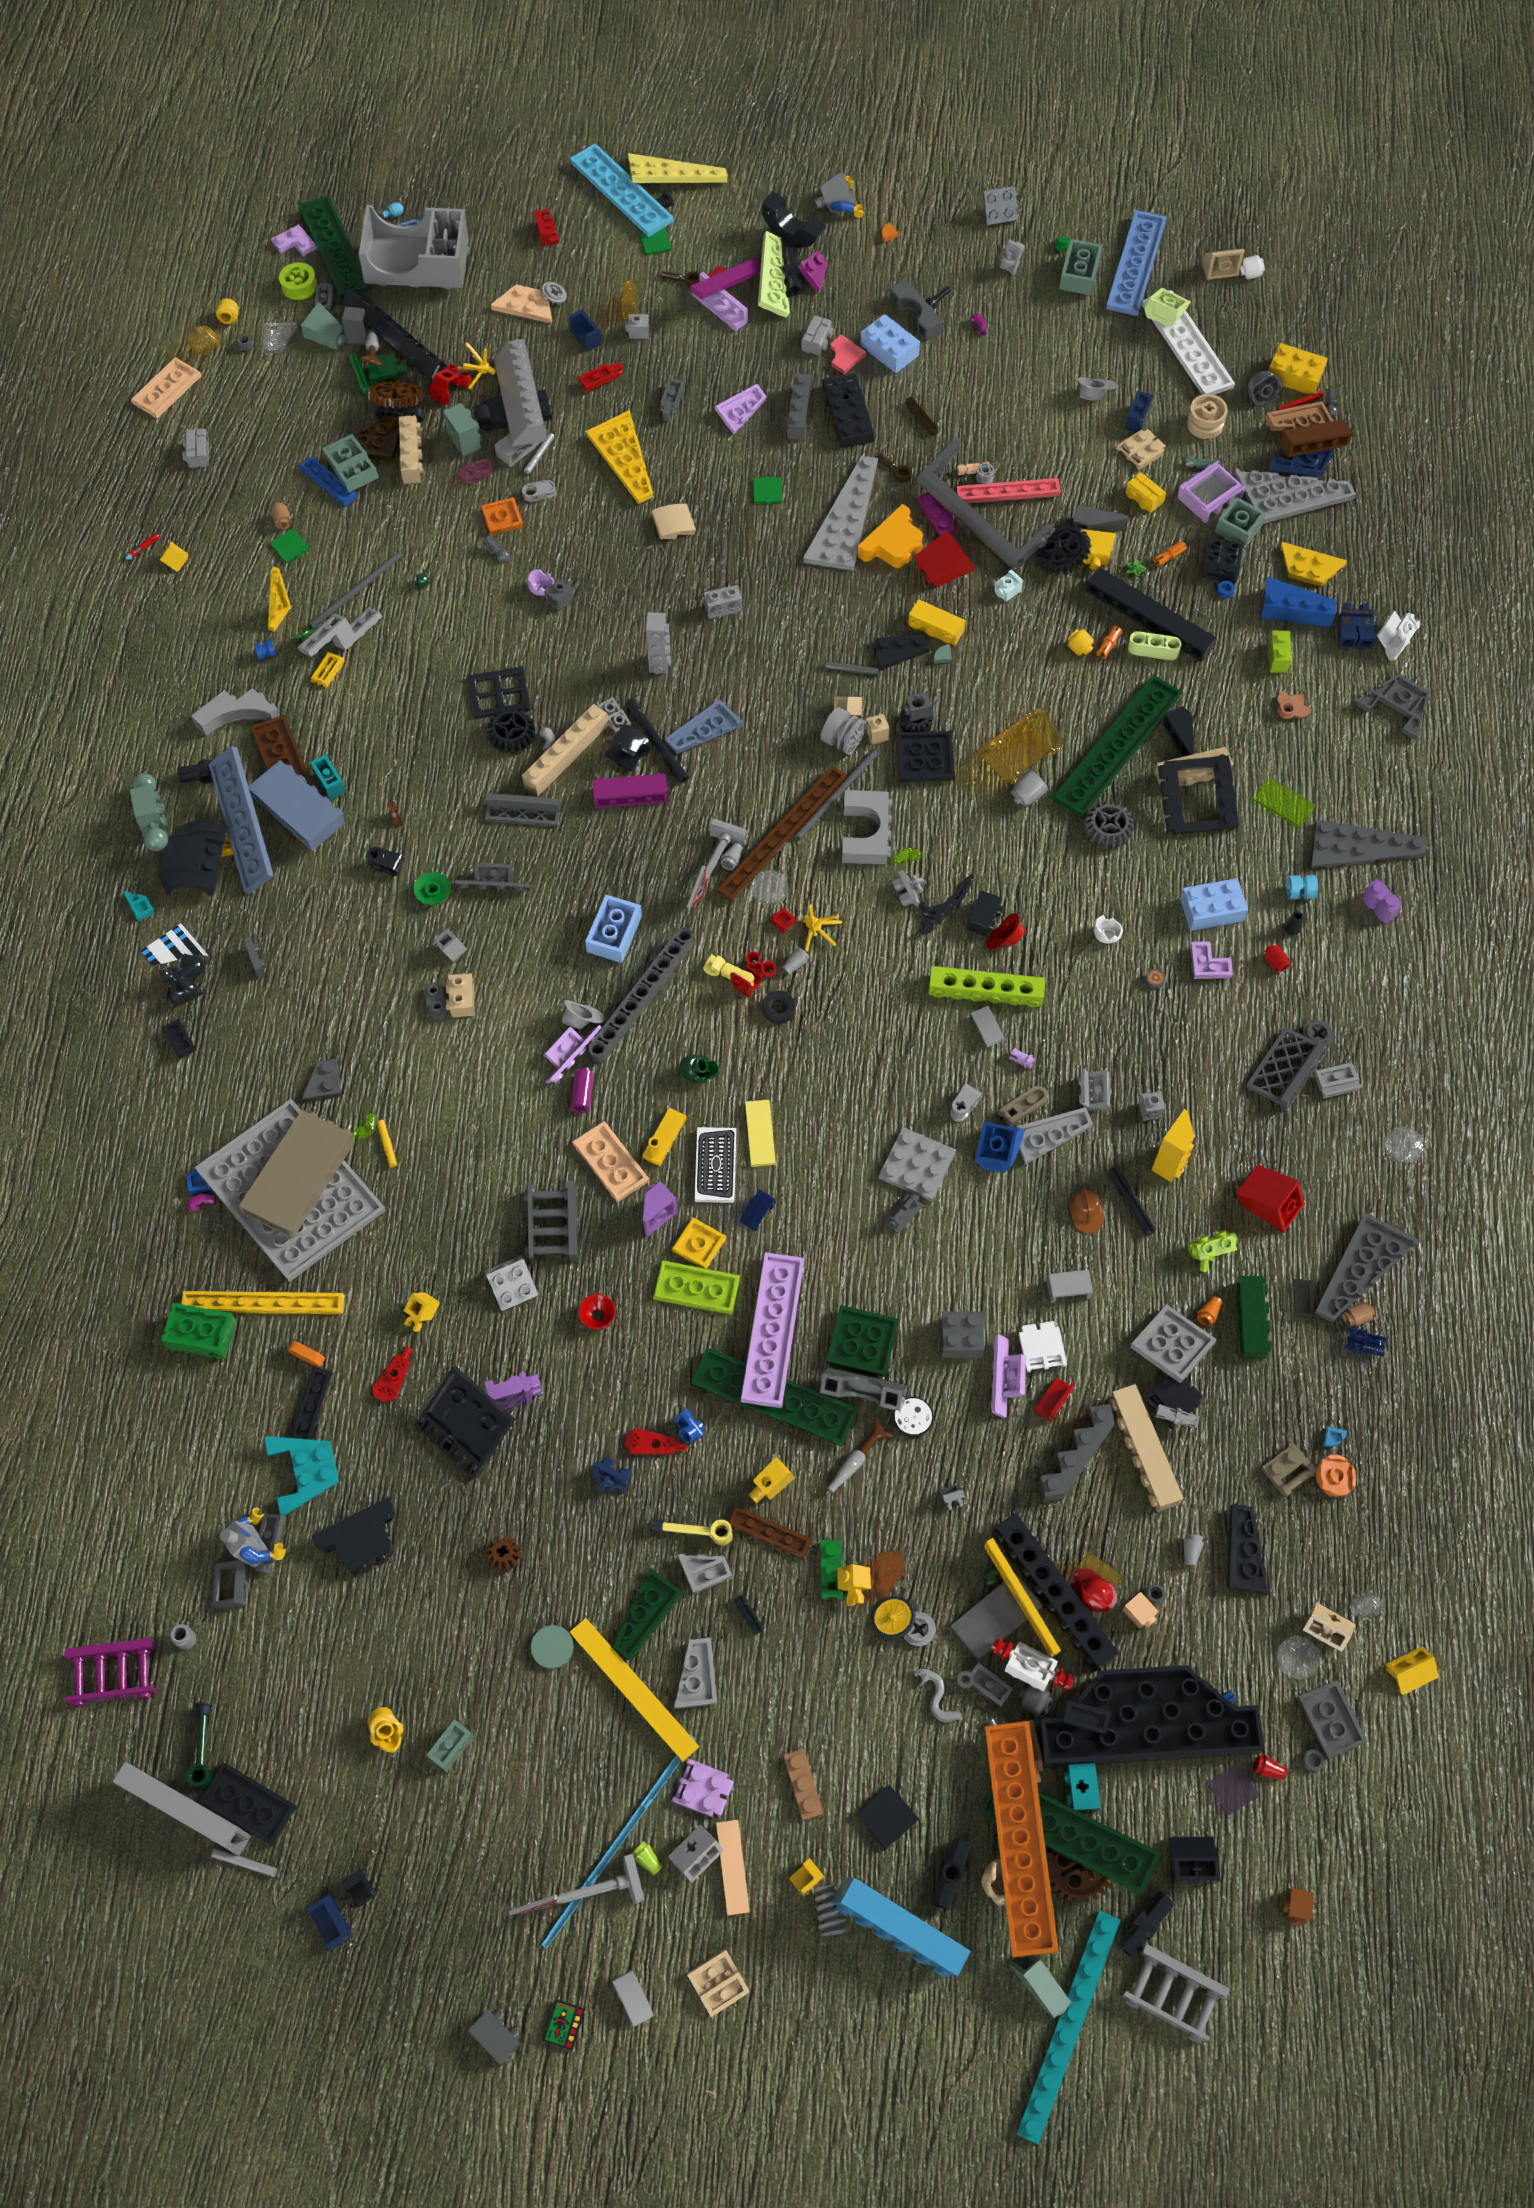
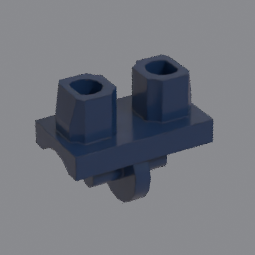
[592,1457,631,1494]

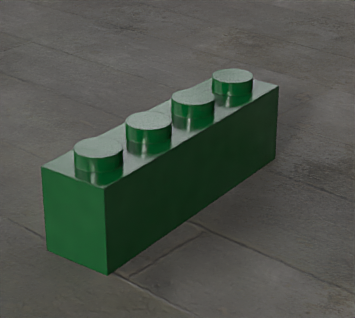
[1236,1275,1272,1359]

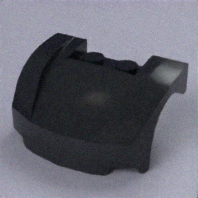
[159,821,228,896]

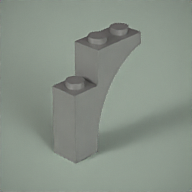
[191,688,278,736]

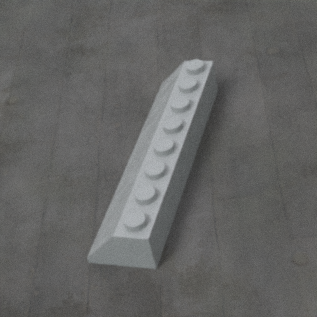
[494,339,546,446]

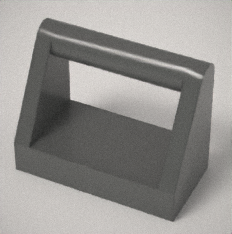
[211,1560,249,1608]

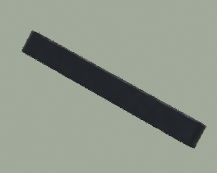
[341,286,447,381]

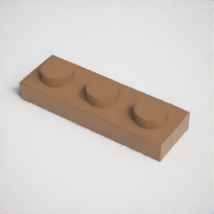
[784,1749,824,1821]

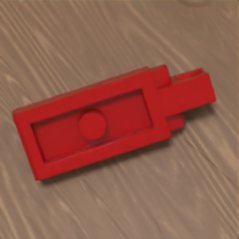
[578,362,624,393]

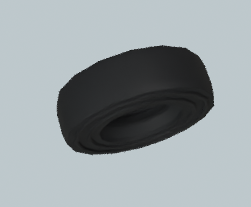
[762,990,796,1024]

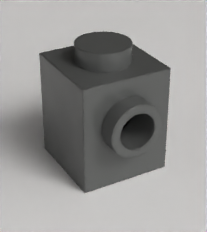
[545,579,574,611]

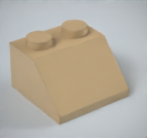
[1202,249,1244,280]

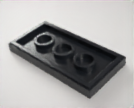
[199,1762,297,1846]

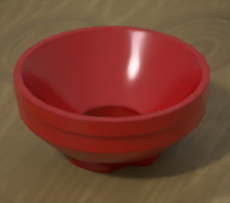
[579,1294,616,1330]

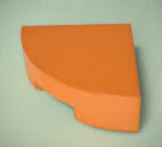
[882,222,898,243]

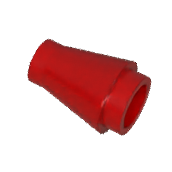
[1253,1755,1288,1780]

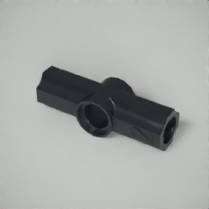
[783,248,802,295]
[177,759,214,784]
[931,1837,972,1911]
[1117,1891,1174,1958]

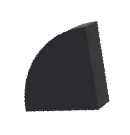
[658,190,674,208]

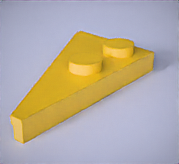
[268,567,291,632]

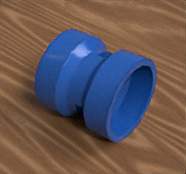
[254,639,276,661]

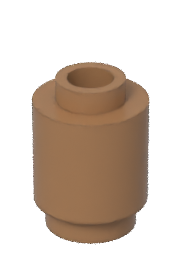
[271,503,292,529]
[1342,1302,1375,1328]

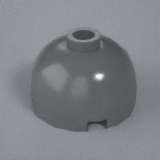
[1247,371,1283,407]

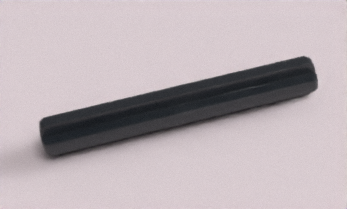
[1109,1166,1156,1236]

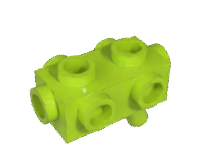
[1188,1231,1238,1272]

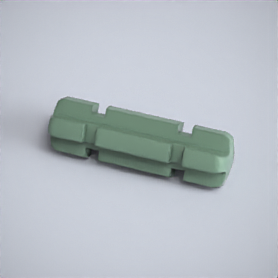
[1186,456,1220,469]

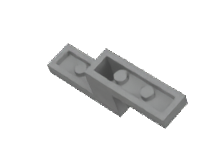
[298,607,382,657]

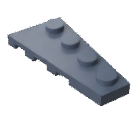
[665,699,743,754]

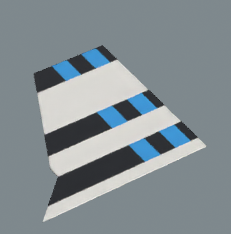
[141,923,208,966]

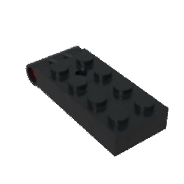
[822,373,874,448]

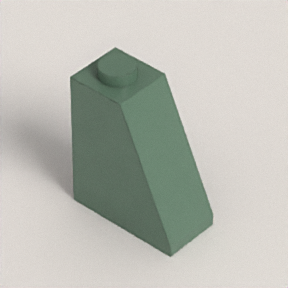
[301,303,346,351]
[1007,1956,1071,2018]

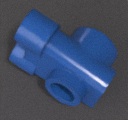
[673,1408,705,1443]

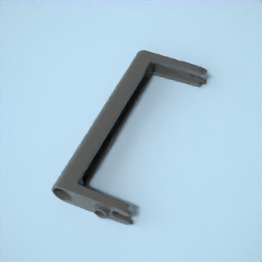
[917,437,1056,570]

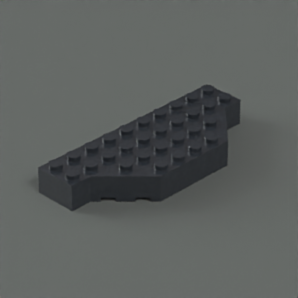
[1038,1665,1265,1768]

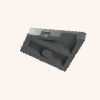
[303,1058,342,1102]

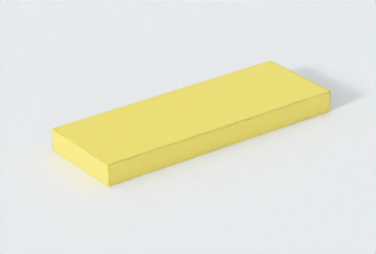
[745,1100,776,1167]

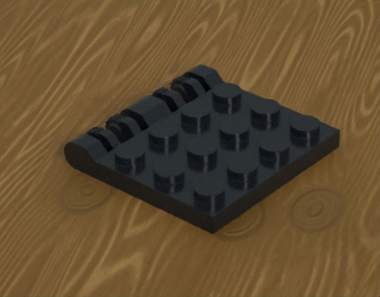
[415,1366,516,1480]

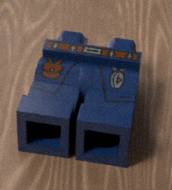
[1338,603,1376,649]

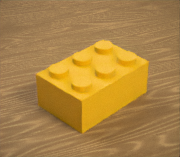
[1268,343,1328,395]

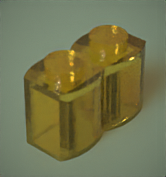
[620,280,639,320]

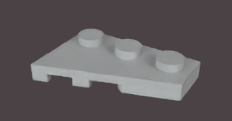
[674,1638,717,1709]

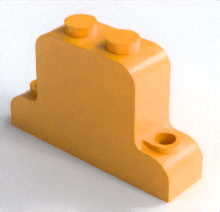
[857,504,923,568]

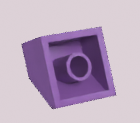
[643,1181,677,1237]

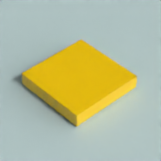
[672,1217,727,1269]

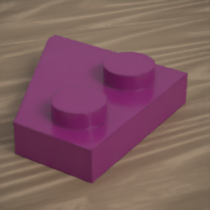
[798,250,828,293]

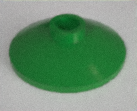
[414,872,451,906]

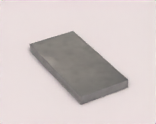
[950,1573,1043,1661]

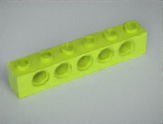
[929,966,1045,1007]

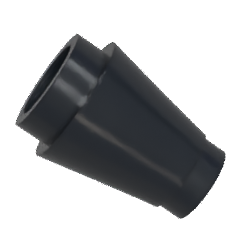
[1284,911,1303,935]

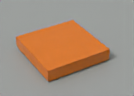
[481,497,523,536]

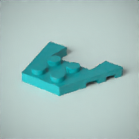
[264,1436,340,1516]

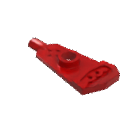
[372,1346,412,1402]
[624,1428,687,1455]

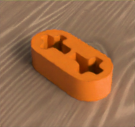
[287,1340,325,1368]

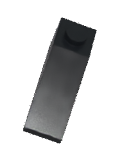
[1162,706,1194,757]

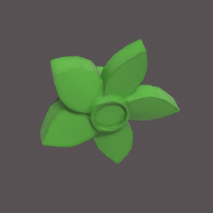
[1126,560,1146,578]

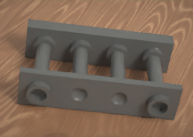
[524,1180,578,1264]

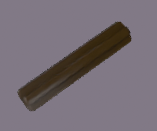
[905,396,939,435]

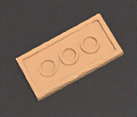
[131,357,201,418]
[572,1121,649,1203]

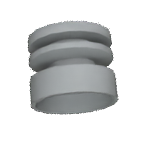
[821,707,867,755]

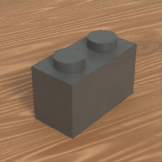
[468,2009,522,2066]

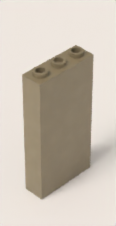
[239,1110,355,1239]

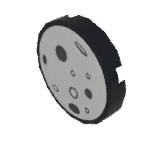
[893,1397,934,1438]

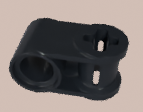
[367,847,405,876]

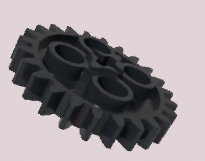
[1035,524,1092,576]

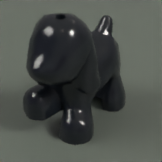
[159,953,205,1007]

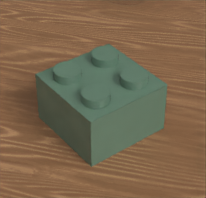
[443,403,481,457]
[1215,497,1266,549]

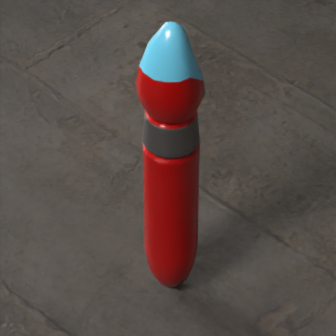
[125,534,160,560]

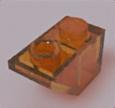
[873,1550,905,1600]

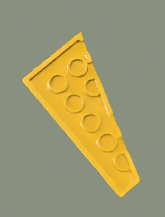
[586,410,653,504]

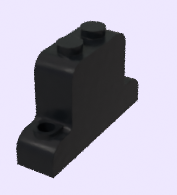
[311,1497,396,1575]

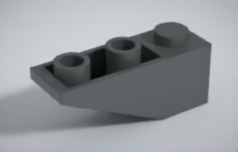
[1072,505,1128,532]

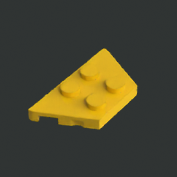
[1280,542,1347,587]

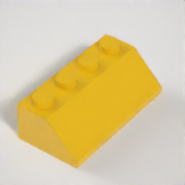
[1152,1109,1195,1183]

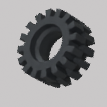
[900,706,933,732]

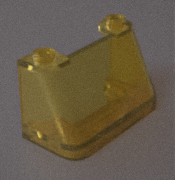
[976,706,1065,784]

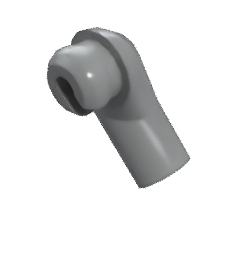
[539,727,556,752]

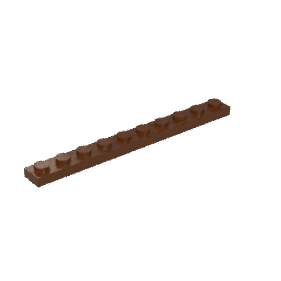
[718,765,847,903]

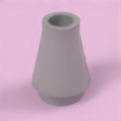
[721,843,743,870]
[782,947,809,975]
[1183,1534,1204,1566]

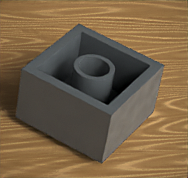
[941,1311,984,1358]

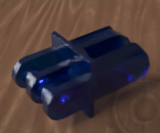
[1346,1328,1387,1357]

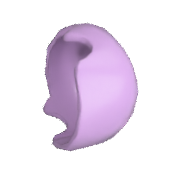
[527,569,554,596]

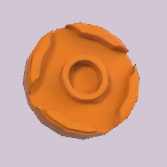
[1315,1455,1356,1497]

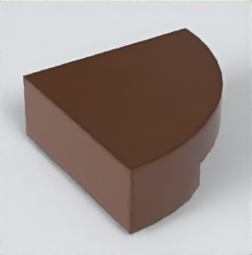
[387,801,403,827]

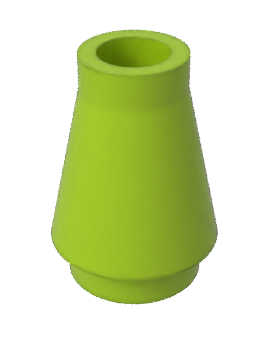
[631,1841,663,1876]

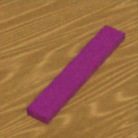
[690,257,761,300]

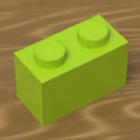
[1268,631,1292,673]

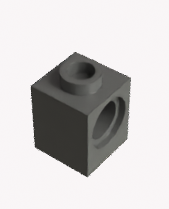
[903,692,932,721]

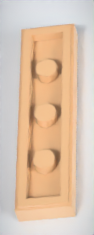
[716,1820,750,1916]

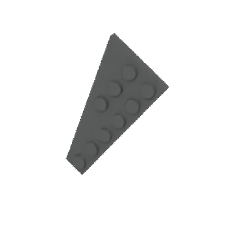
[1310,820,1427,870]
[1315,1213,1420,1323]

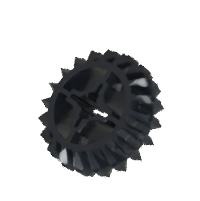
[487,707,536,754]

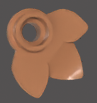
[1277,691,1312,719]

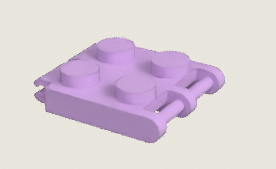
[671,1759,734,1817]

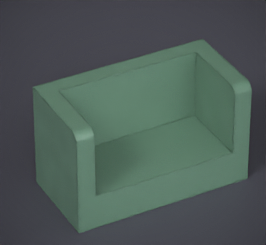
[426,1719,474,1773]

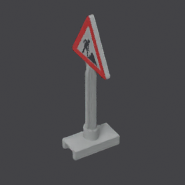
[687,818,747,909]
[508,1854,644,1916]

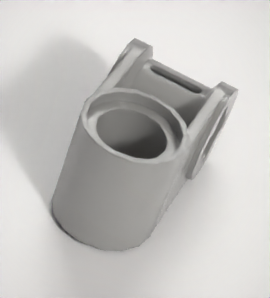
[950,1083,983,1122]

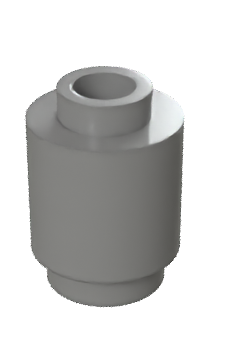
[170,1624,196,1650]

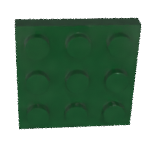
[826,1305,899,1378]

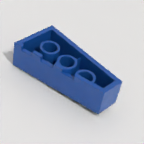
[1260,576,1337,627]

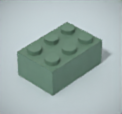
[1059,239,1103,295]

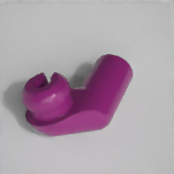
[970,313,987,336]
[187,1193,216,1211]

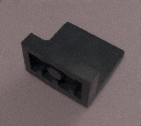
[1201,539,1243,583]

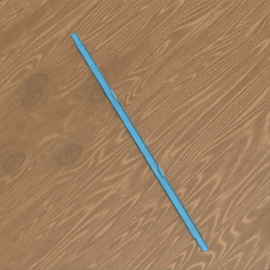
[542,1736,696,1948]

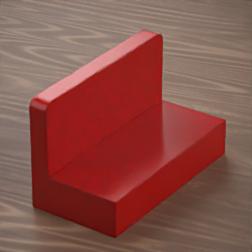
[1034,1377,1076,1423]

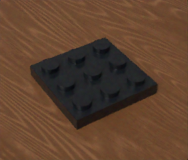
[897,731,955,782]

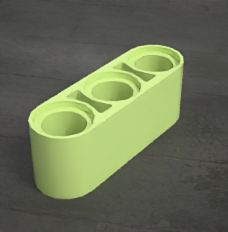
[1128,632,1181,660]

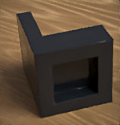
[341,1869,378,1907]

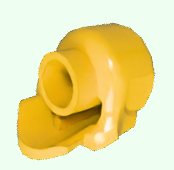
[367,1707,403,1753]

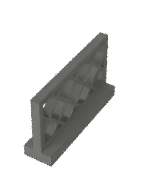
[1246,1027,1327,1111]

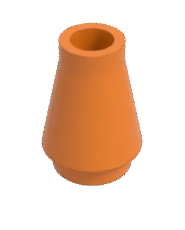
[1197,1296,1222,1327]

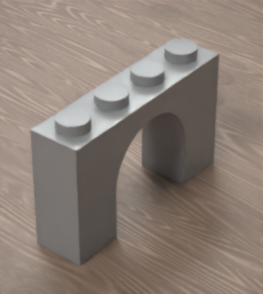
[842,790,892,864]

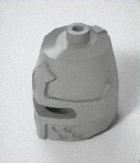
[1011,769,1048,807]

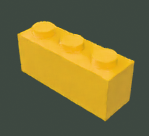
[908,599,966,646]

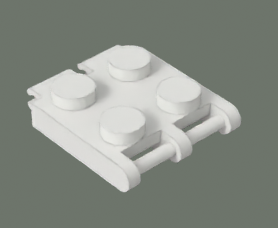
[1018,1321,1067,1372]

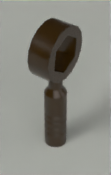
[661,271,700,288]
[876,453,912,483]

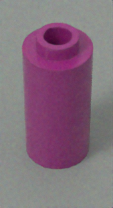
[570,1067,594,1113]

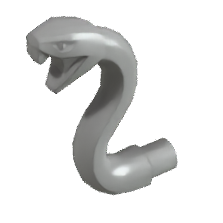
[914,1668,961,1723]

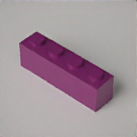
[593,773,668,808]

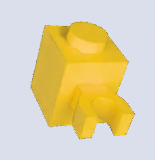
[404,1292,440,1332]
[837,1564,871,1606]

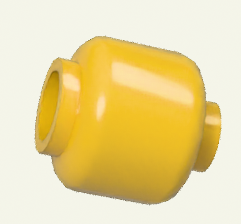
[216,298,239,324]
[1068,629,1094,656]

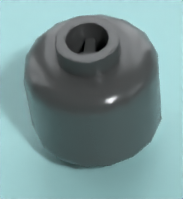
[1019,1685,1053,1717]

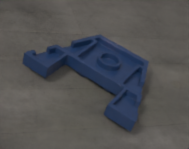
[1269,449,1334,477]

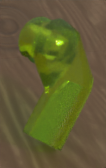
[893,847,921,864]
[355,1113,377,1139]

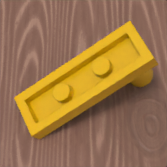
[642,1108,687,1166]

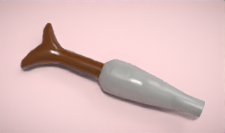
[361,328,382,366]
[827,1419,893,1493]

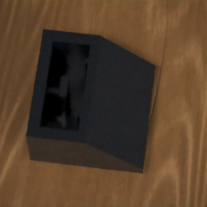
[1168,1837,1221,1884]

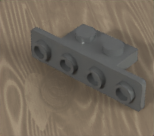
[454,863,531,891]

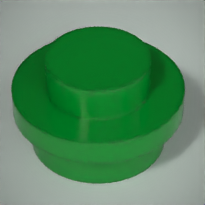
[1054,236,1070,252]

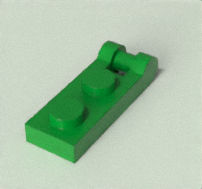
[820,1540,843,1600]

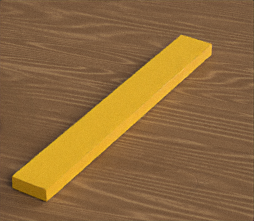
[181,1291,344,1314]
[570,1618,699,1762]

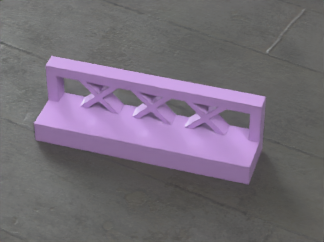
[691,272,748,331]

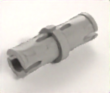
[1155,1404,1199,1429]

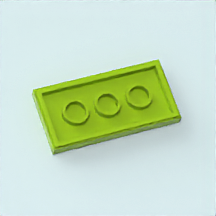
[653,1260,740,1315]

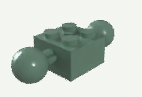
[130,773,168,851]

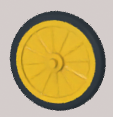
[871,1596,915,1639]

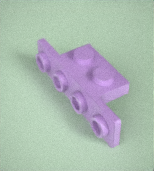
[543,1025,602,1084]
[991,1334,1026,1418]

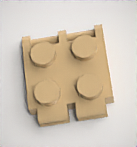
[1116,429,1166,470]

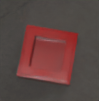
[770,907,797,934]

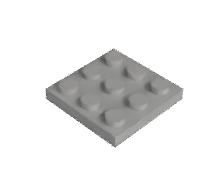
[878,1127,956,1202]
[1130,1304,1217,1383]

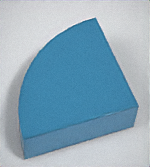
[1322,1426,1347,1448]

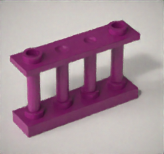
[65,1638,157,1707]

